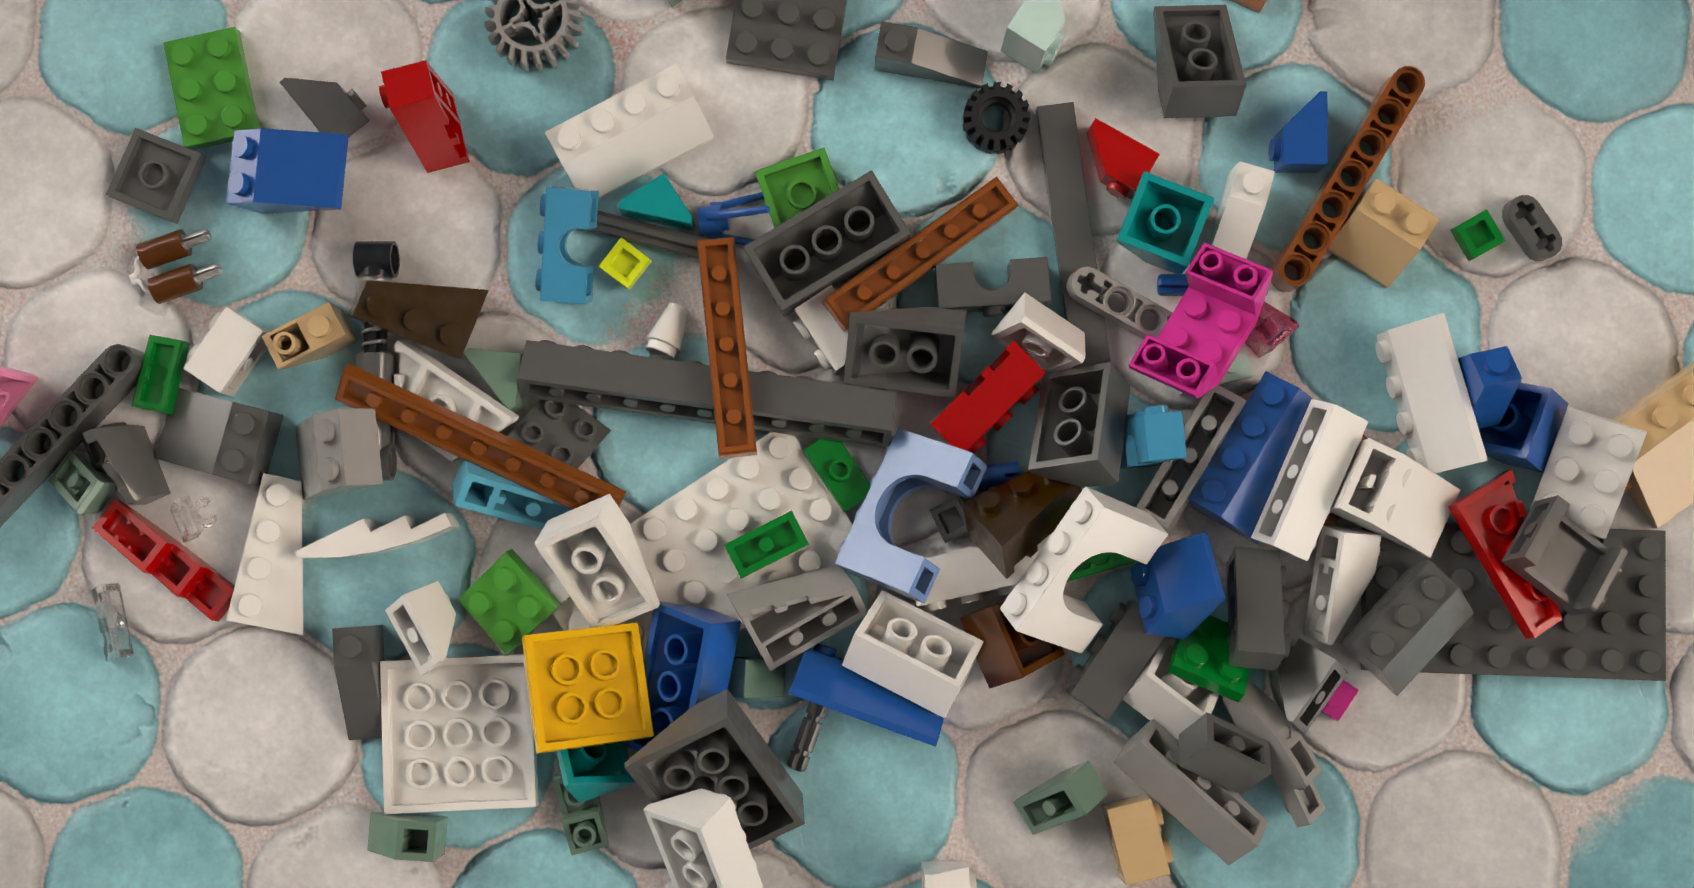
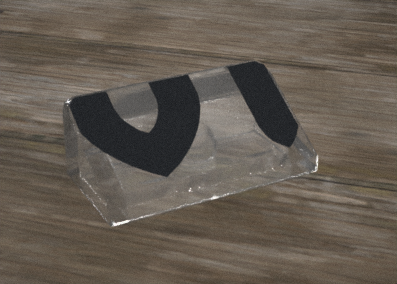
[92,583,134,662]

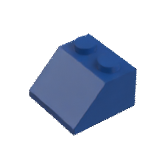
[1479,382,1569,473]
[1130,533,1226,639]

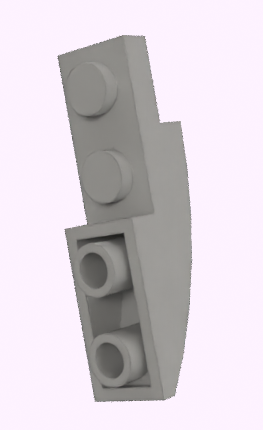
[1221,680,1326,827]

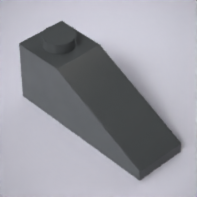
[874,21,988,88]
[332,625,385,740]

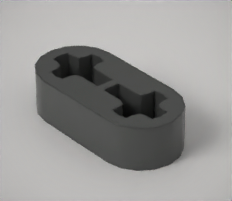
[1502,195,1562,261]

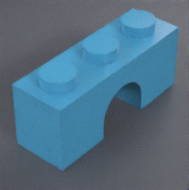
[535,187,599,304]
[1120,405,1187,469]

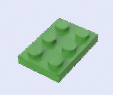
[163,27,260,150]

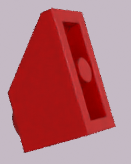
[1086,118,1160,200]

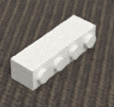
[1251,399,1368,561]
[914,535,1050,612]

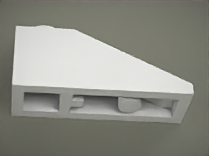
[1209,161,1275,259]
[1303,525,1382,645]

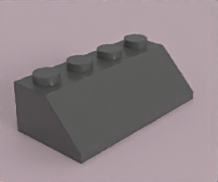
[743,170,911,317]

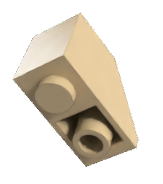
[262,302,358,370]

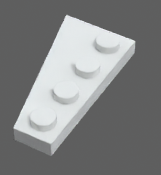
[226,473,304,635]

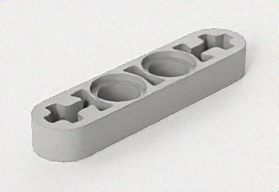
[1066,267,1173,339]

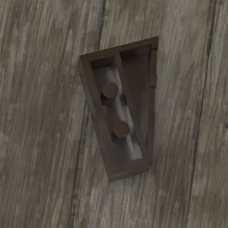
[347,280,489,359]
[963,471,1082,579]

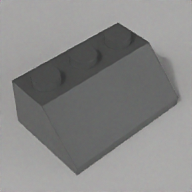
[1028,362,1131,488]
[1340,560,1474,696]

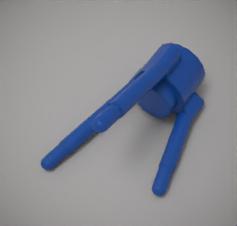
[698,192,770,246]

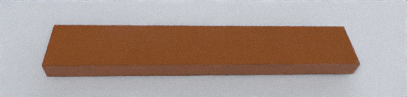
[822,177,1019,332]
[697,237,757,459]

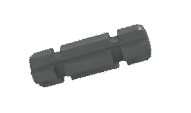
[787,701,828,772]

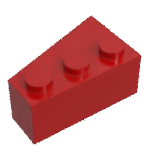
[379,60,470,173]
[929,340,1046,454]

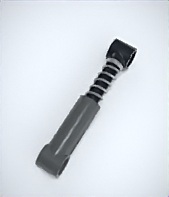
[353,241,400,481]

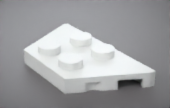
[394,339,519,461]

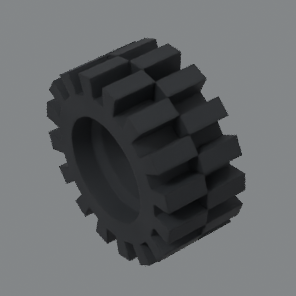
[962,82,1030,154]

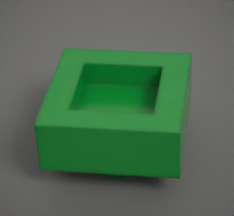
[1450,209,1505,261]

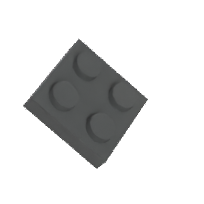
[105,128,207,224]

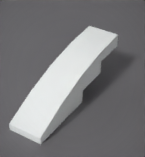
[295,513,460,558]

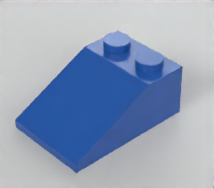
[227,128,349,214]

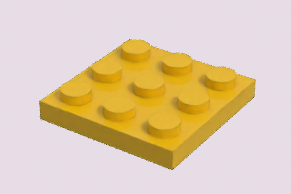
[522,623,654,754]

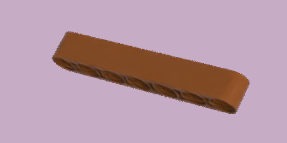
[1271,66,1425,292]

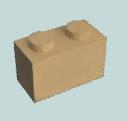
[1101,794,1173,886]

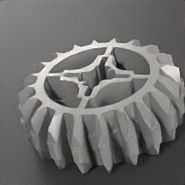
[484,0,585,72]

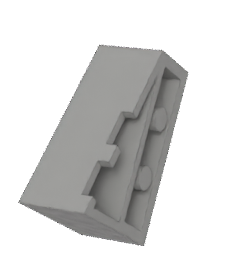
[727,565,868,671]

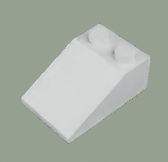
[534,494,660,628]

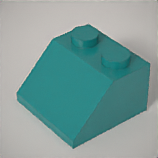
[1116,171,1214,274]

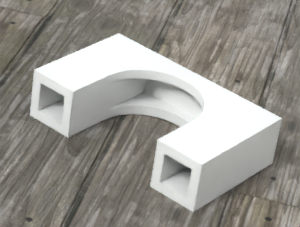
[1000,486,1168,654]

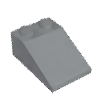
[295,408,383,500]

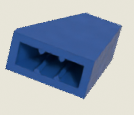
[1458,346,1522,429]

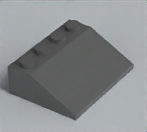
[624,689,805,849]

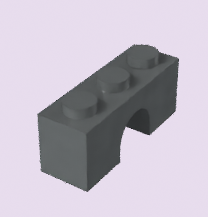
[934,257,1051,318]

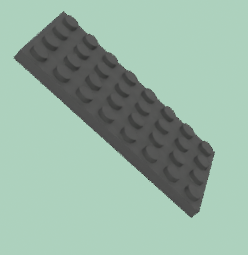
[1361,523,1666,681]

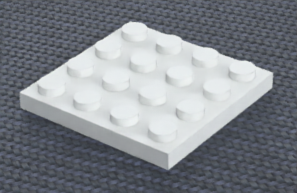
[380,654,538,814]

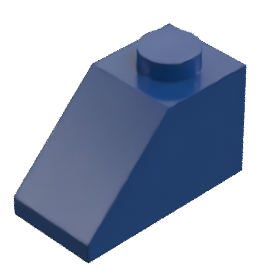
[1268,91,1328,173]

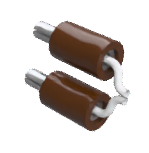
[129,229,223,304]

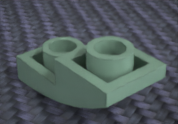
[553,774,609,855]

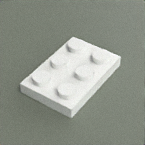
[1529,407,1647,539]

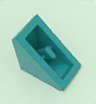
[618,173,695,231]

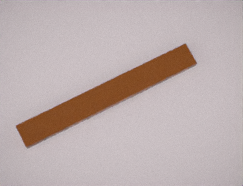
[335,363,626,509]

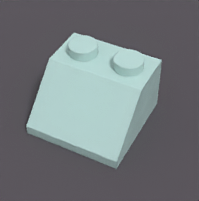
[1000,0,1065,73]

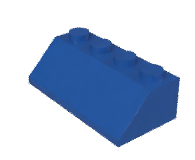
[1188,371,1313,545]
[627,601,741,752]
[789,643,944,747]

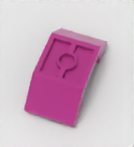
[1128,242,1273,399]

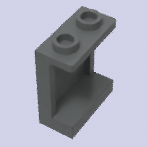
[1501,495,1628,615]

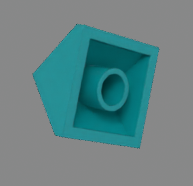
[557,742,635,803]

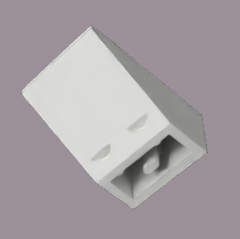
[1330,438,1461,558]

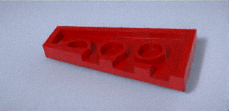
[1448,469,1562,639]

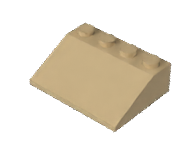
[1613,361,1694,528]

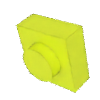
[599,237,652,291]

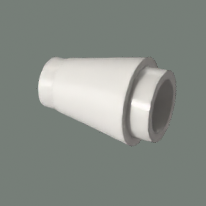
[646,303,689,360]

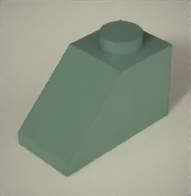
[1013,761,1109,835]

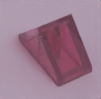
[1245,301,1299,358]

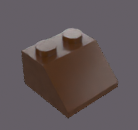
[960,597,1065,689]

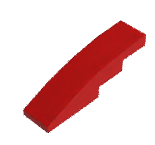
[92,498,235,622]

